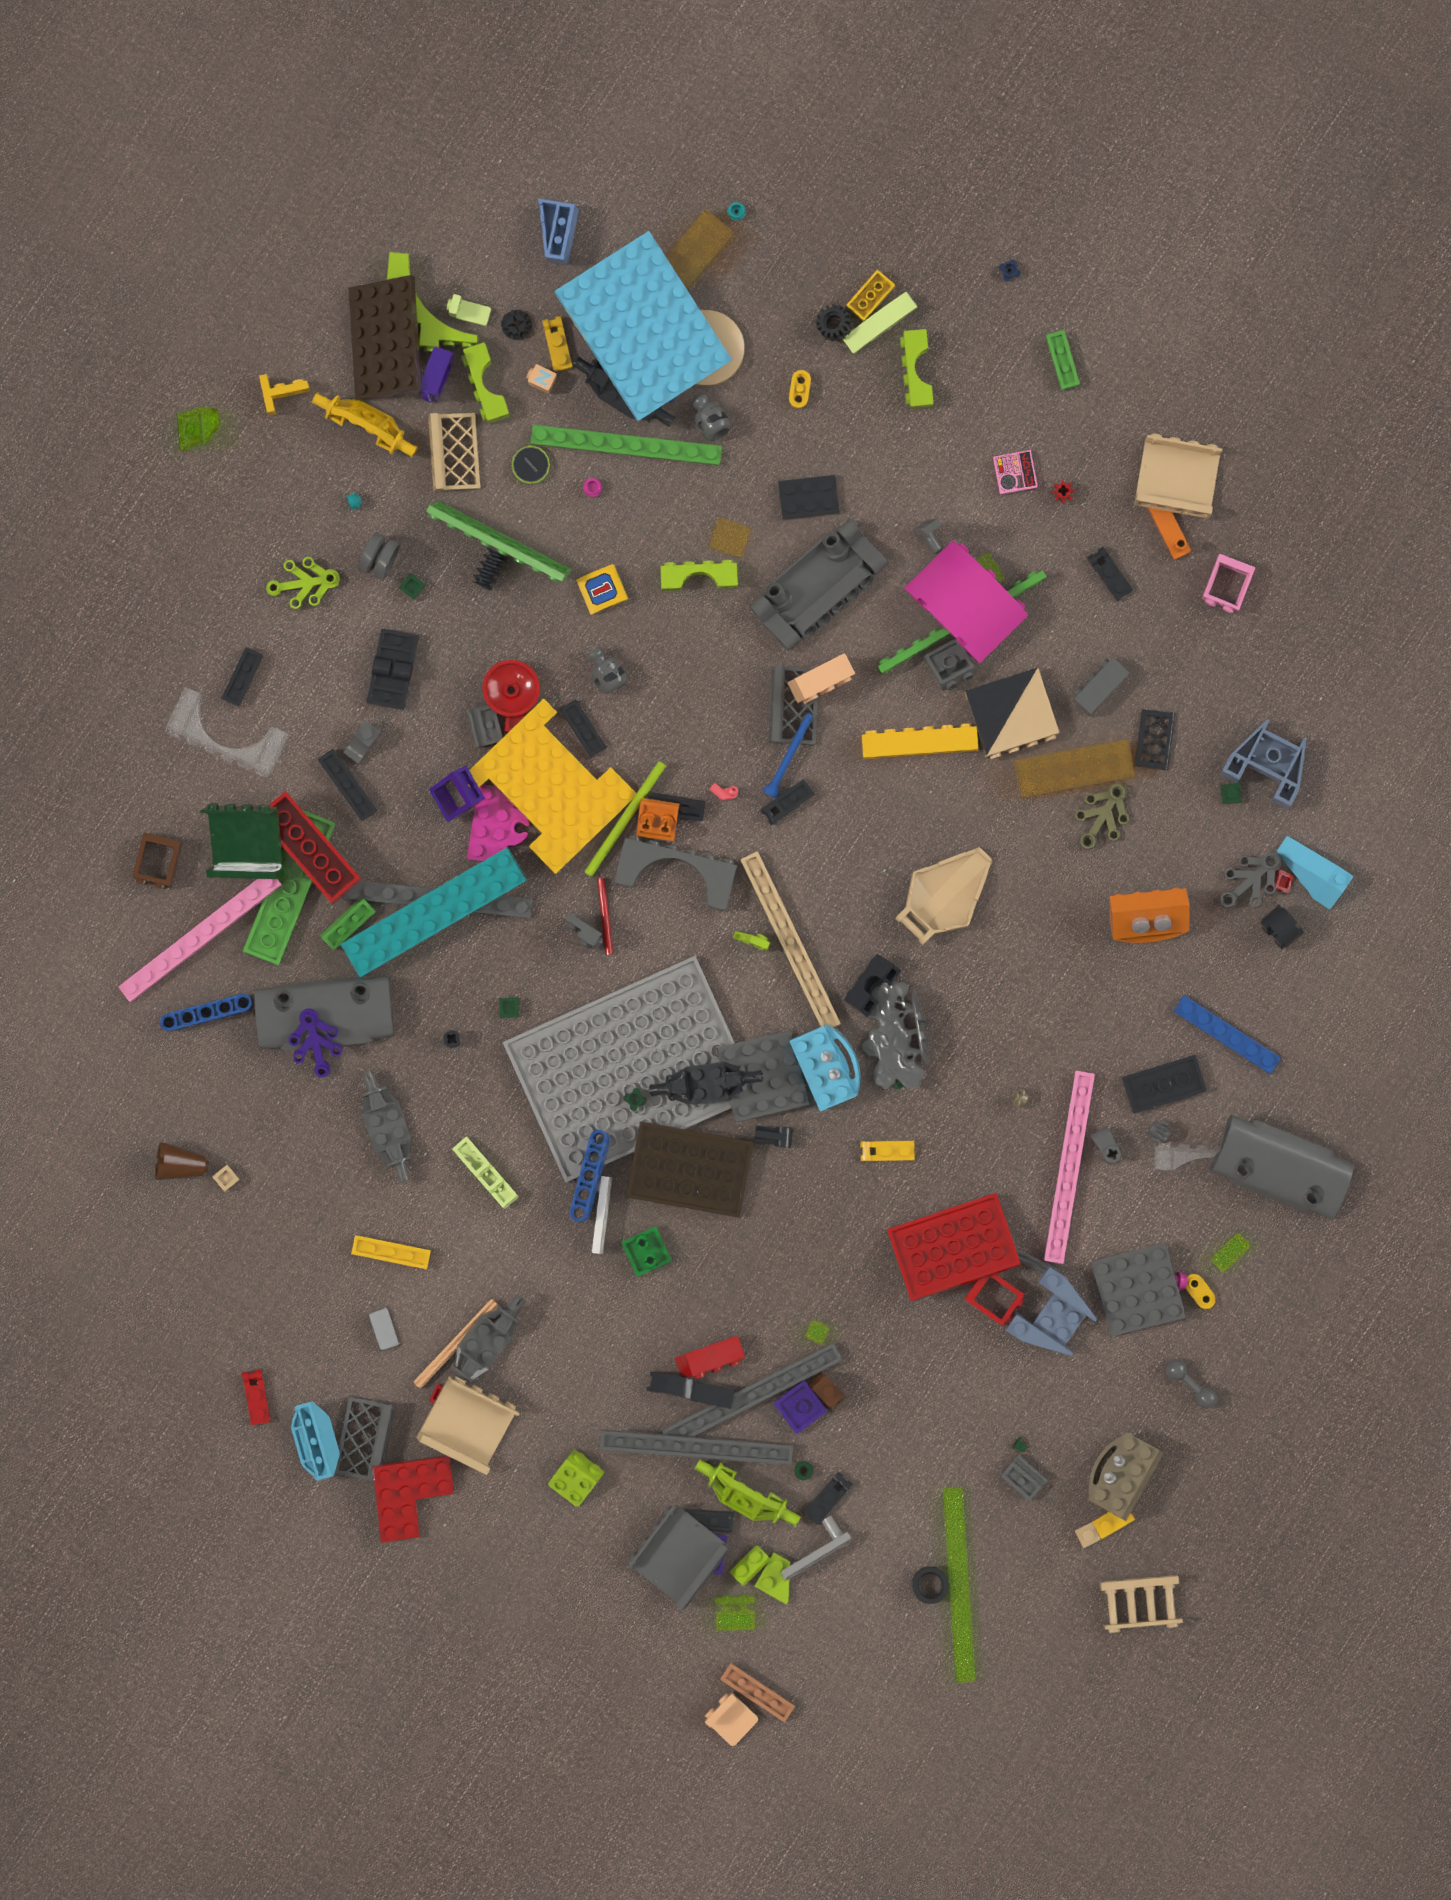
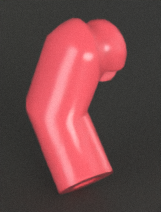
[709,783,738,801]

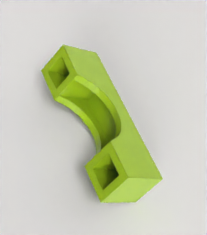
[900,329,934,410]
[461,342,510,424]
[660,560,738,591]

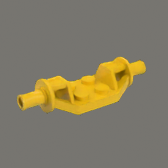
[312,392,418,458]

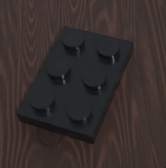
[778,475,839,520]

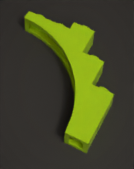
[387,252,478,353]

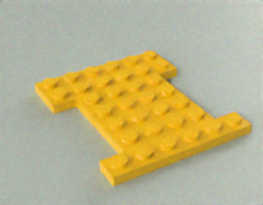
[468,699,637,874]

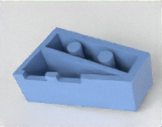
[538,199,579,265]

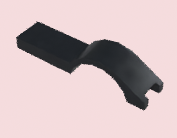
[646,1372,735,1409]

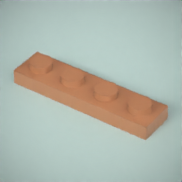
[720,1663,795,1723]

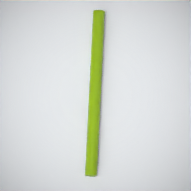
[584,761,666,877]

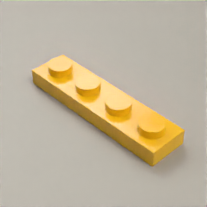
[351,1235,431,1269]

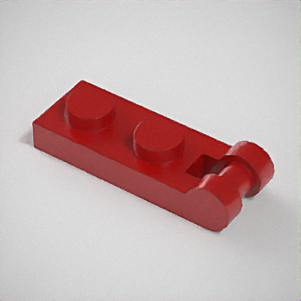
[242,1369,271,1425]

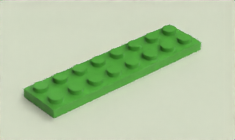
[426,500,572,582]
[243,810,336,966]

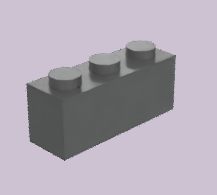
[1073,657,1130,716]

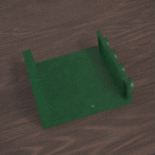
[200,803,284,879]

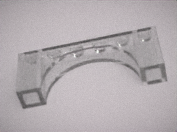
[166,687,291,779]

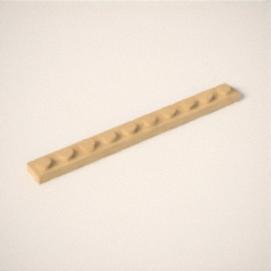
[740,851,841,1027]

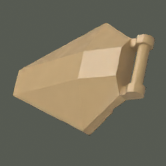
[895,847,992,945]

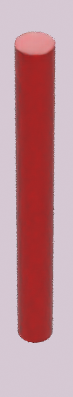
[597,878,613,955]

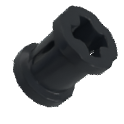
[443,1030,461,1048]

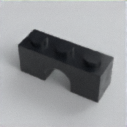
[844,954,901,1017]

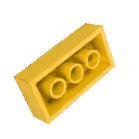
[846,270,895,322]

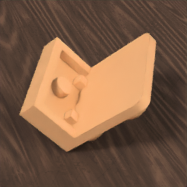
[705,1692,758,1746]

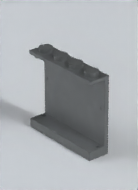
[628,1505,732,1610]

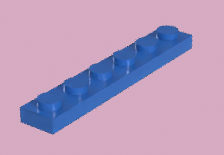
[1173,995,1281,1074]

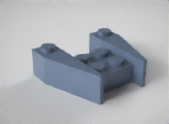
[1220,719,1307,810]
[1005,1265,1097,1356]

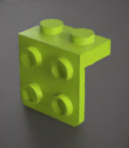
[548,1449,605,1507]

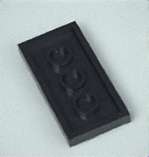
[1121,1055,1207,1114]

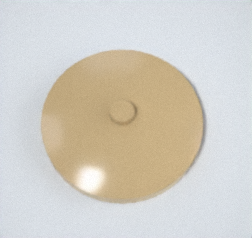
[695,310,744,387]

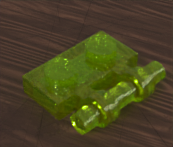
[715,1594,755,1631]

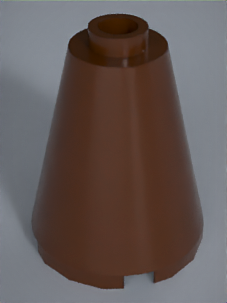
[155,1142,209,1180]

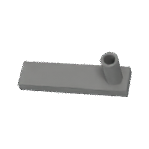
[781,1516,851,1581]

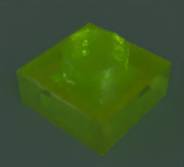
[804,1319,830,1345]

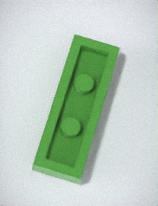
[1045,330,1080,391]
[320,897,376,951]

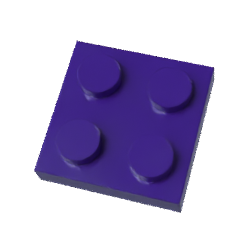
[774,1380,827,1434]

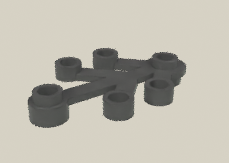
[1220,852,1282,908]

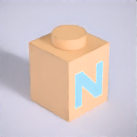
[526,364,557,394]

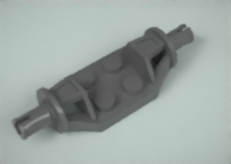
[361,1070,412,1183]
[452,1294,526,1383]

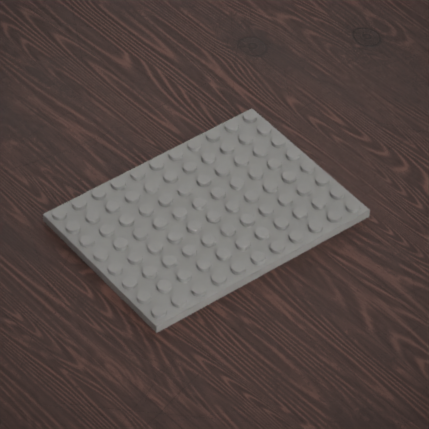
[503,956,735,1183]

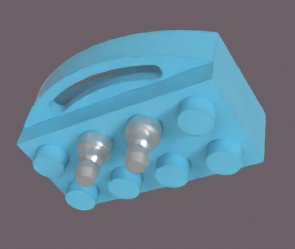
[789,1024,861,1111]

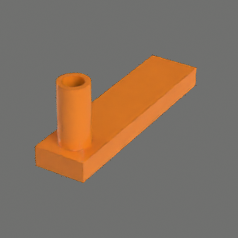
[1148,508,1191,560]

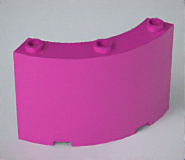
[904,540,1028,663]

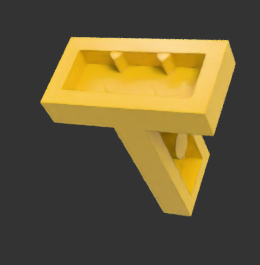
[259,374,310,416]

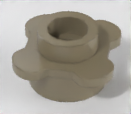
[1012,1088,1028,1107]

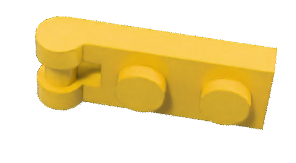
[542,316,573,372]
[860,1141,915,1161]

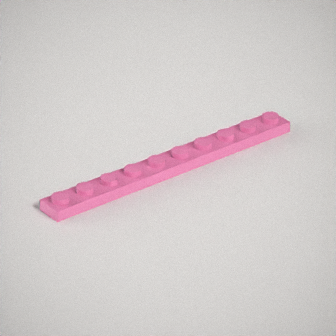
[118,879,282,1002]
[1044,1071,1095,1264]

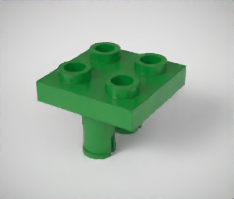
[621,1226,672,1277]

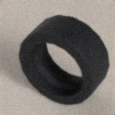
[912,1566,949,1604]

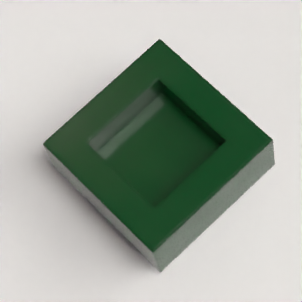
[399,573,426,600]
[1220,783,1242,804]
[499,997,519,1018]

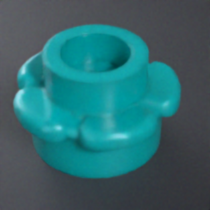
[727,202,746,221]
[346,492,362,510]

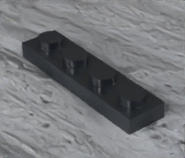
[317,749,377,822]

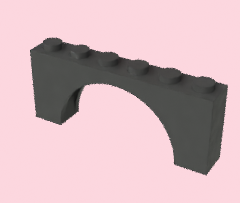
[614,836,737,911]

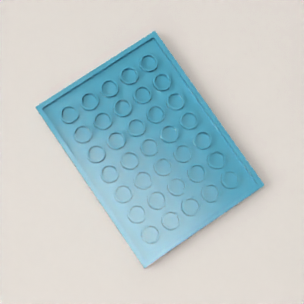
[554,231,732,421]

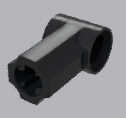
[754,1125,793,1148]

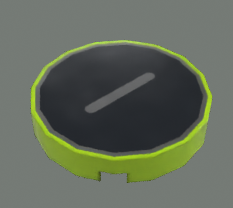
[512,446,550,484]

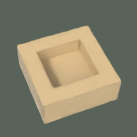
[213,1165,240,1192]
[1074,1522,1101,1548]

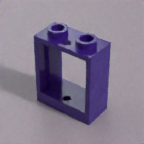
[419,346,454,403]
[429,766,485,822]

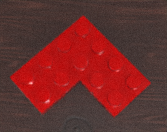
[372,1455,454,1543]

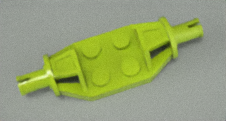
[694,1459,801,1527]

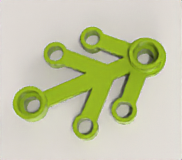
[266,557,340,610]

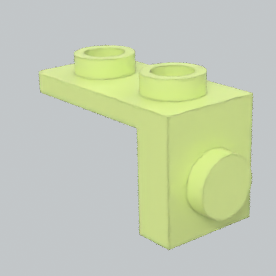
[446,294,491,326]

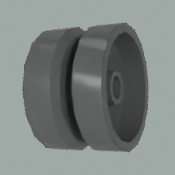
[358,532,400,581]

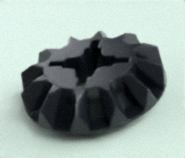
[501,309,532,340]

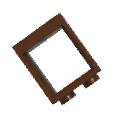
[132,832,183,890]

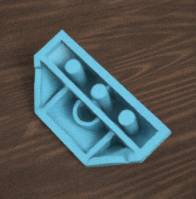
[291,1401,340,1481]

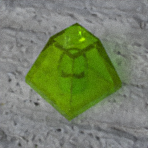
[177,407,220,452]

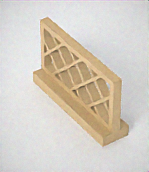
[428,413,480,492]

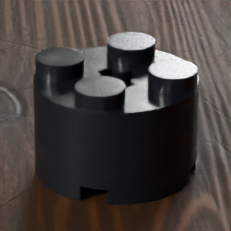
[1260,904,1304,950]

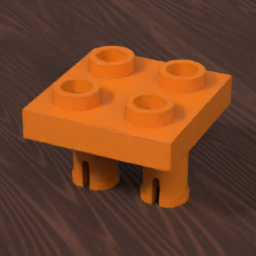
[636,798,679,841]

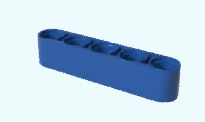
[160,994,253,1032]
[570,1130,610,1223]

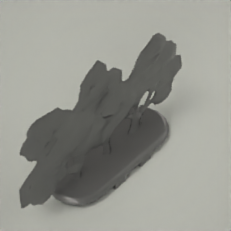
[860,981,930,1089]

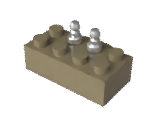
[1088,1432,1163,1521]

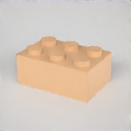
[787,653,855,704]

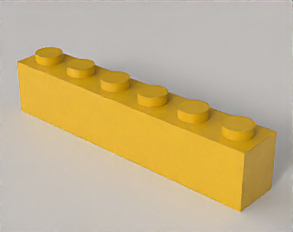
[861,723,978,760]

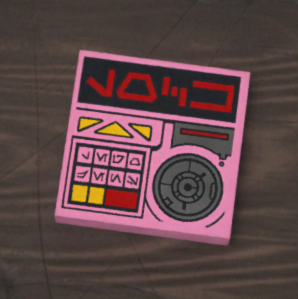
[993,450,1038,495]

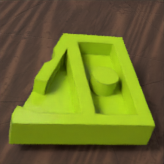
[733,931,770,952]
[755,1552,790,1605]

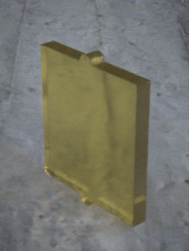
[709,517,751,558]

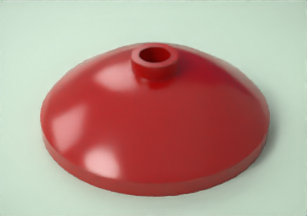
[482,660,540,717]

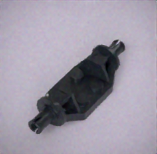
[573,356,676,427]
[649,1062,764,1105]

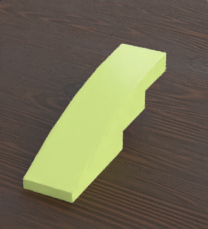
[842,292,917,354]
[452,1136,519,1209]

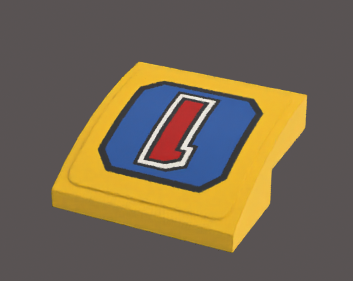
[576,564,628,615]

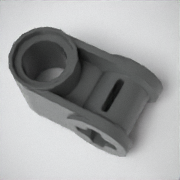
[1090,1126,1121,1164]

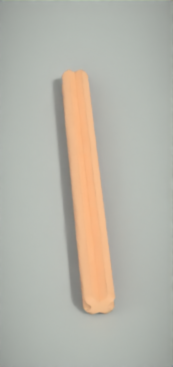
[414,1299,498,1388]

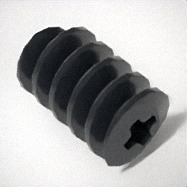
[472,547,507,591]

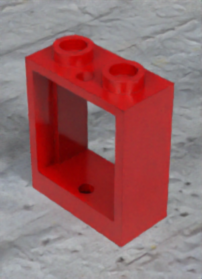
[964,1274,1025,1326]

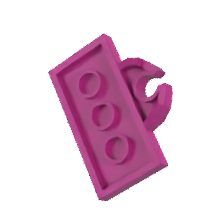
[467,784,530,862]

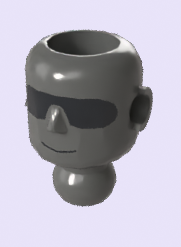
[692,394,731,441]
[587,646,628,694]

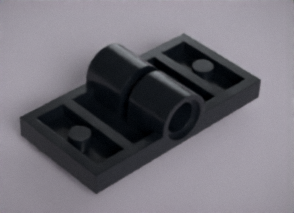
[366,628,419,711]

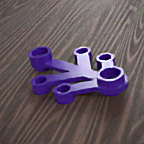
[288,1008,342,1077]

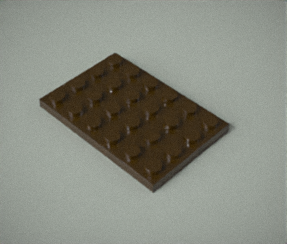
[348,275,422,401]
[626,1121,754,1218]

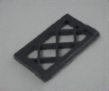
[1134,709,1175,771]

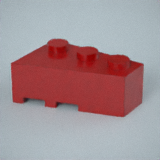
[674,1335,745,1379]

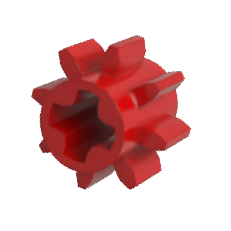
[1051,480,1075,505]

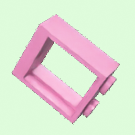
[1202,554,1255,614]

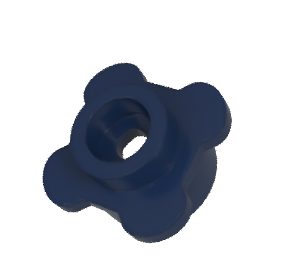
[999,260,1021,281]

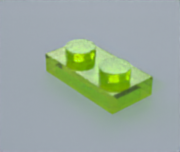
[1210,1232,1251,1273]

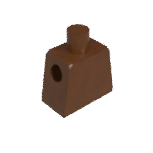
[808,1371,847,1411]

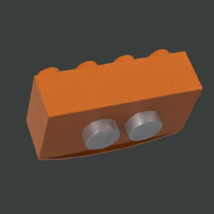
[1109,888,1190,943]

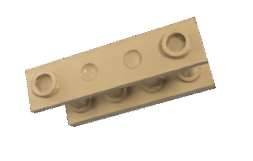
[1100,1575,1183,1633]

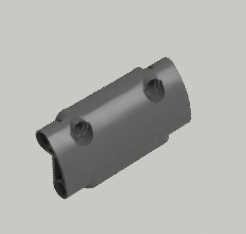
[749,519,889,651]
[254,977,394,1050]
[1210,1115,1354,1220]

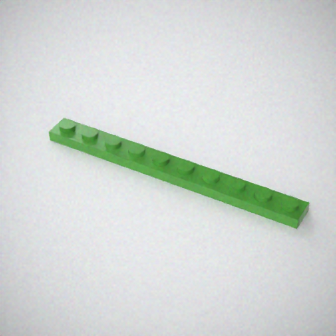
[531,425,722,466]
[877,570,1046,675]

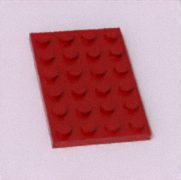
[887,1193,1021,1302]

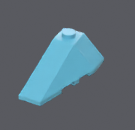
[1276,836,1353,910]

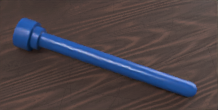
[762,713,813,799]

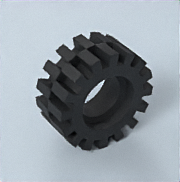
[816,304,853,342]

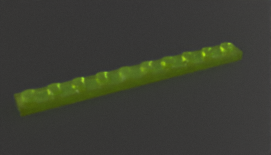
[942,1487,976,1683]

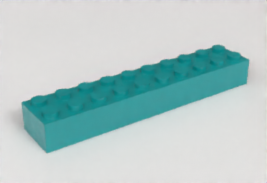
[340,847,527,977]

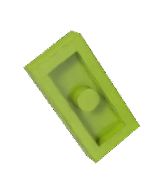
[729,1544,771,1587]

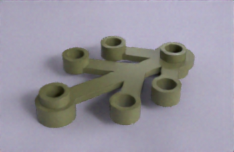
[1075,783,1129,849]

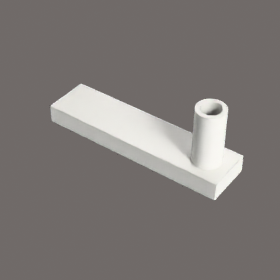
[586,1176,612,1254]

